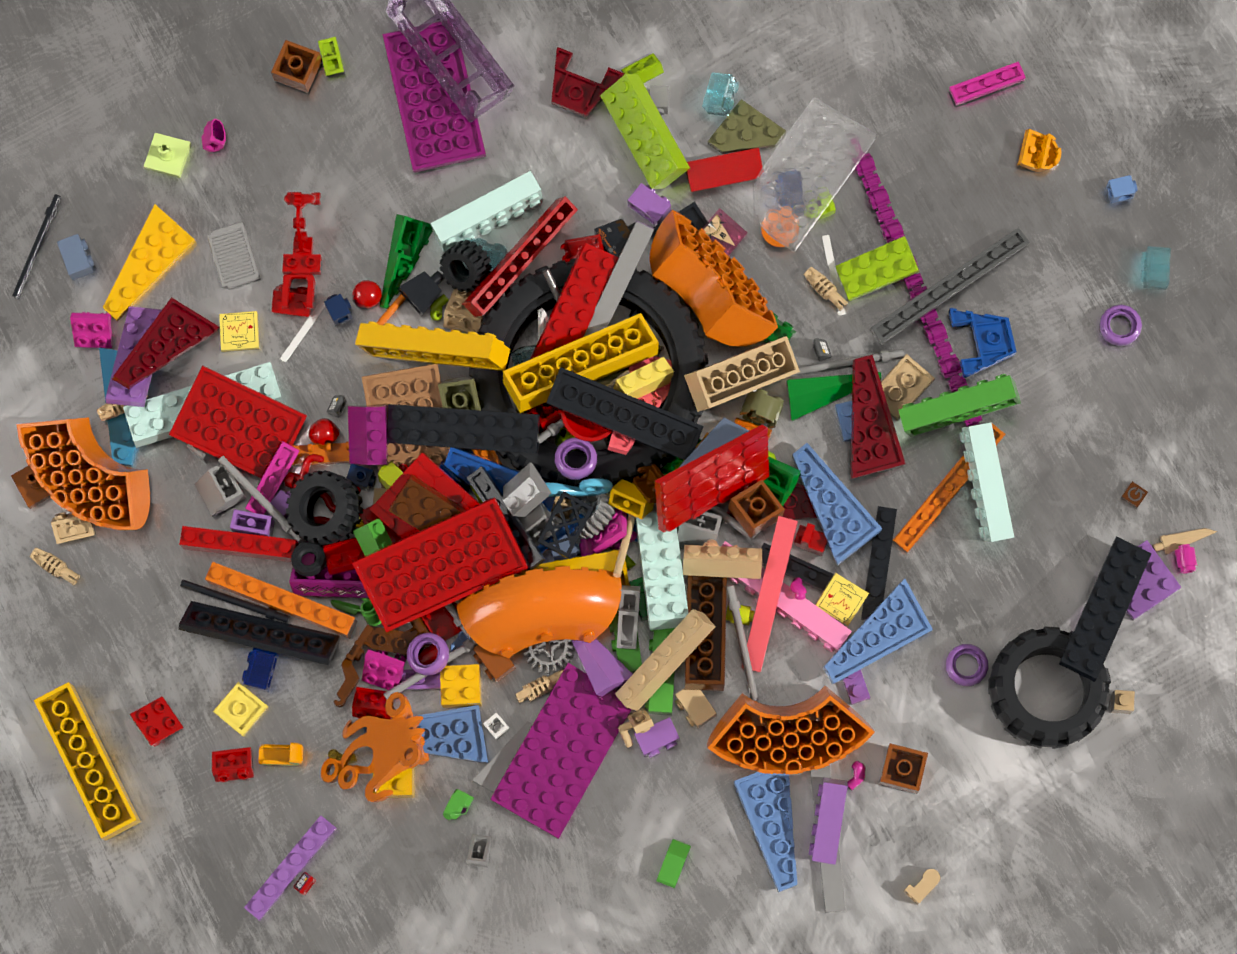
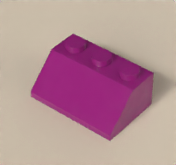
[348,405,388,465]

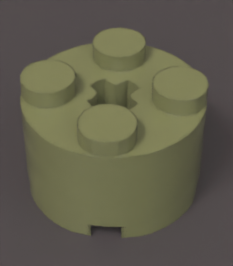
[740,389,784,428]

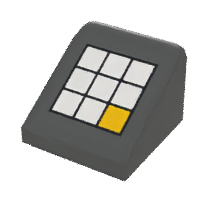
[813,338,832,361]
[327,395,347,418]

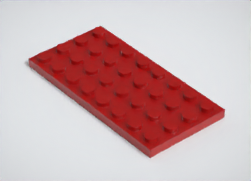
[352,497,528,632]

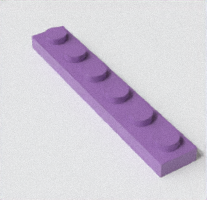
[244,815,337,921]

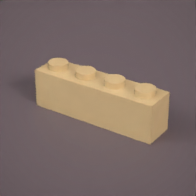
[683,545,762,579]

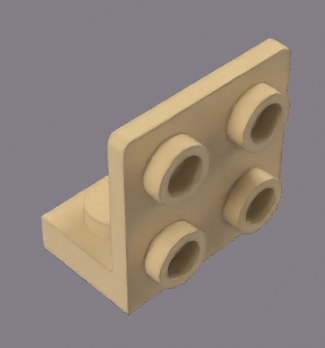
[443,289,484,333]

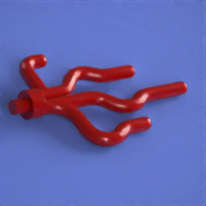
[283,454,364,524]

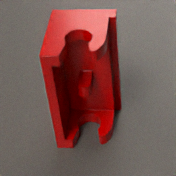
[560,234,604,262]

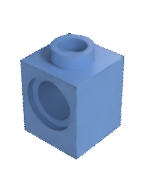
[1106,175,1137,204]

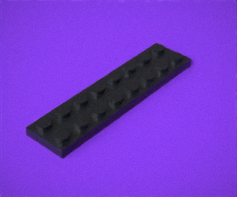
[546,367,704,461]
[387,404,540,453]
[1059,536,1152,682]
[178,601,340,665]

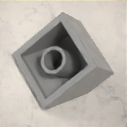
[503,463,552,517]

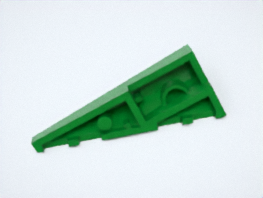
[380,214,433,309]
[786,372,881,421]
[763,457,801,506]

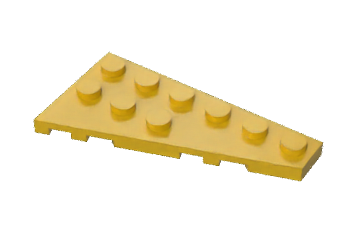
[103,204,196,322]

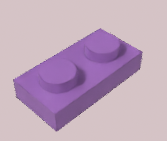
[402,669,441,690]
[843,669,870,705]

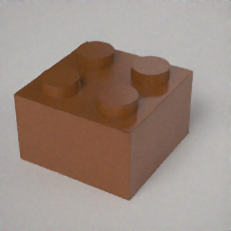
[271,40,322,93]
[728,480,785,538]
[879,743,928,794]

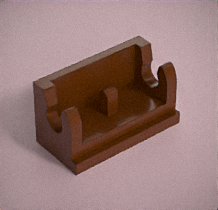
[633,464,664,504]

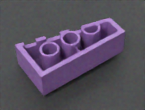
[808,777,848,865]

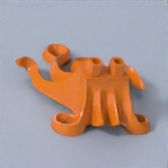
[321,692,429,802]

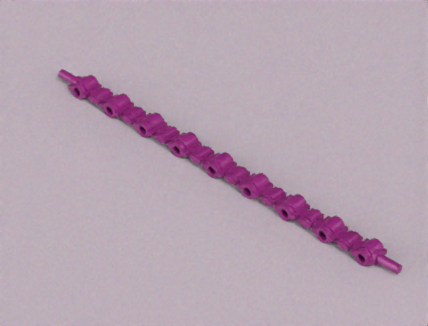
[850,138,982,427]

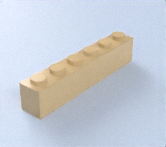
[615,609,716,711]

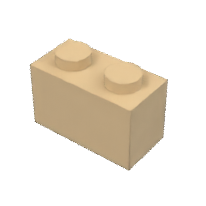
[674,688,717,729]

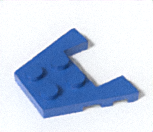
[948,308,1017,378]

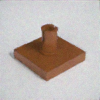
[11,465,51,509]

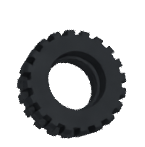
[286,470,363,546]

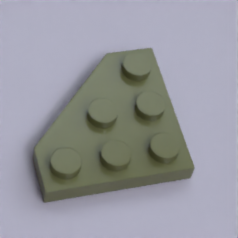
[708,99,786,154]

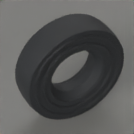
[291,542,326,577]

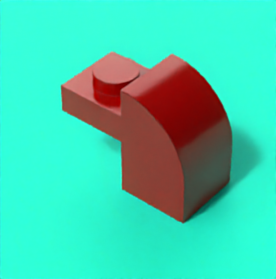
[794,523,827,556]

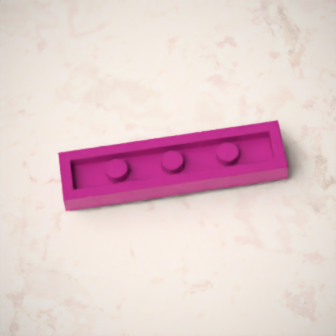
[949,61,1026,106]
[245,441,300,515]

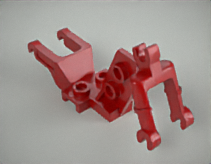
[281,192,322,309]

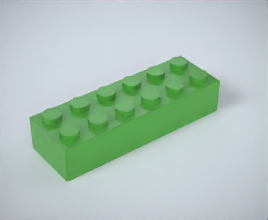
[898,374,1021,437]

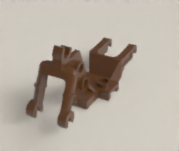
[334,618,429,707]

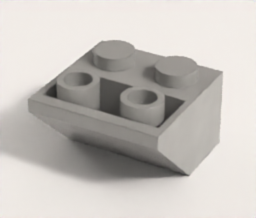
[194,464,246,517]
[518,502,560,546]
[678,512,723,550]

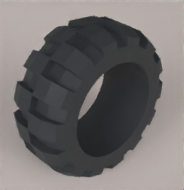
[988,626,1111,749]

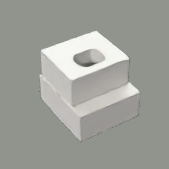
[483,712,509,739]

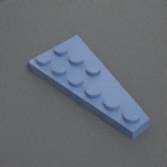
[823,579,933,684]

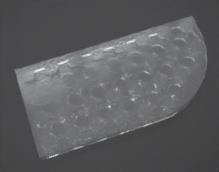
[753,97,877,252]

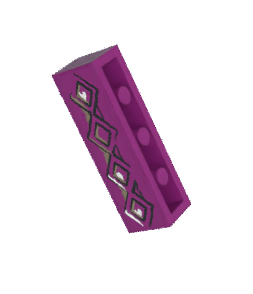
[289,567,369,598]

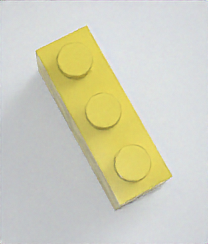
[613,357,674,399]

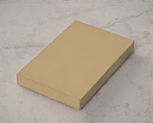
[881,354,935,421]

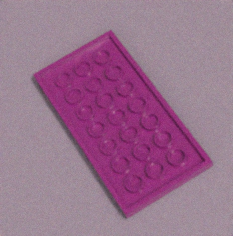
[382,18,486,173]
[490,663,631,839]

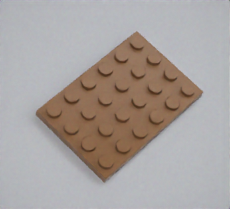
[362,363,458,488]

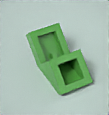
[656,839,691,888]

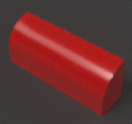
[686,148,765,192]

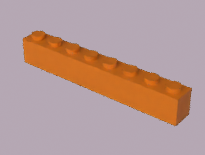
[205,562,357,639]

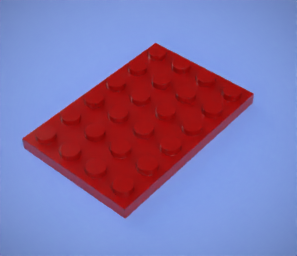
[169,365,307,478]

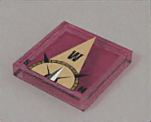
[702,208,748,256]

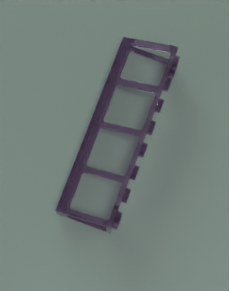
[386,0,514,122]

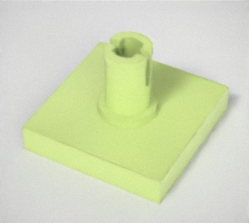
[144,133,191,178]

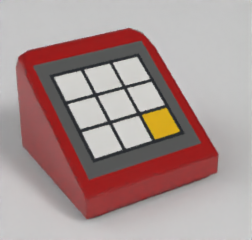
[293,872,316,895]

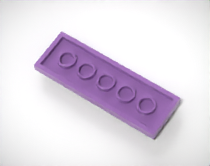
[105,306,162,407]

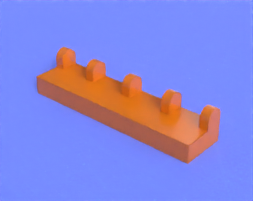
[292,441,349,466]

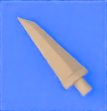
[1152,528,1218,555]

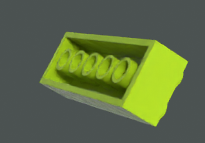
[600,74,690,189]

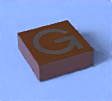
[1121,481,1148,509]

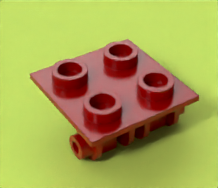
[130,696,184,747]

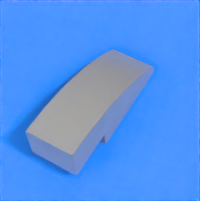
[617,585,641,649]

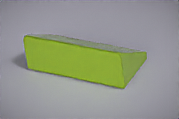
[621,53,664,83]

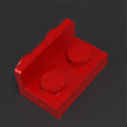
[323,538,365,575]
[352,687,391,720]
[212,747,254,782]

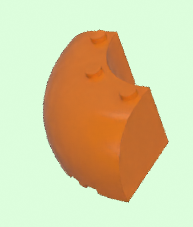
[649,210,778,346]
[16,417,150,530]
[457,566,622,658]
[707,686,875,775]

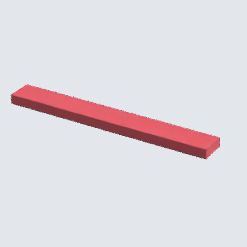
[742,516,798,672]

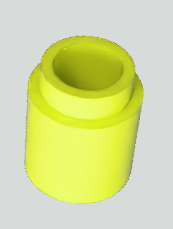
[726,605,755,626]

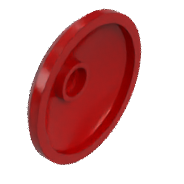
[561,411,612,442]

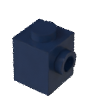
[324,294,352,326]
[346,464,377,492]

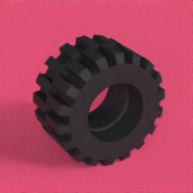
[439,240,492,292]

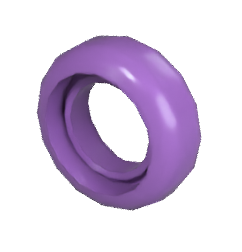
[1099,304,1142,346]
[555,438,597,480]
[407,633,449,676]
[946,644,989,687]

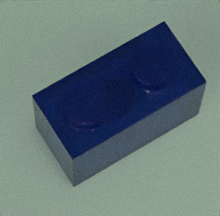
[242,648,279,693]

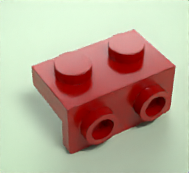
[272,284,310,317]

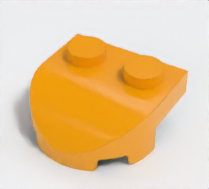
[1018,129,1061,172]

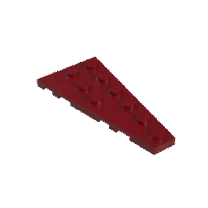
[112,297,220,389]
[851,354,906,479]

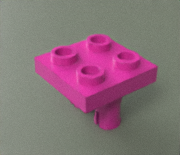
[70,312,113,348]
[593,508,637,554]
[361,649,406,690]

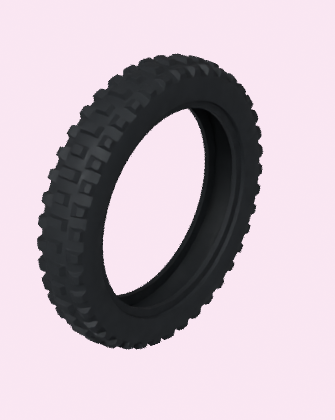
[469,258,709,487]

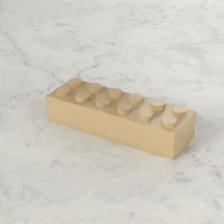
[684,336,800,412]

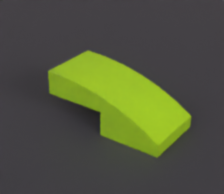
[318,37,344,76]

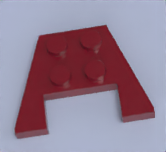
[551,47,624,118]

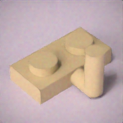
[618,707,654,748]

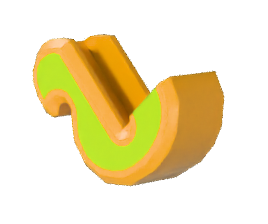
[258,742,304,766]

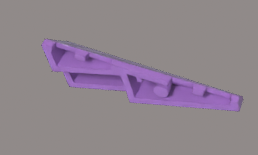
[572,639,633,696]

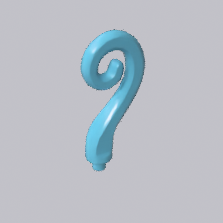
[545,478,613,497]

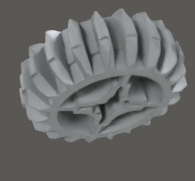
[569,493,615,539]
[523,639,575,674]

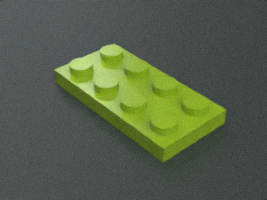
[835,236,920,301]

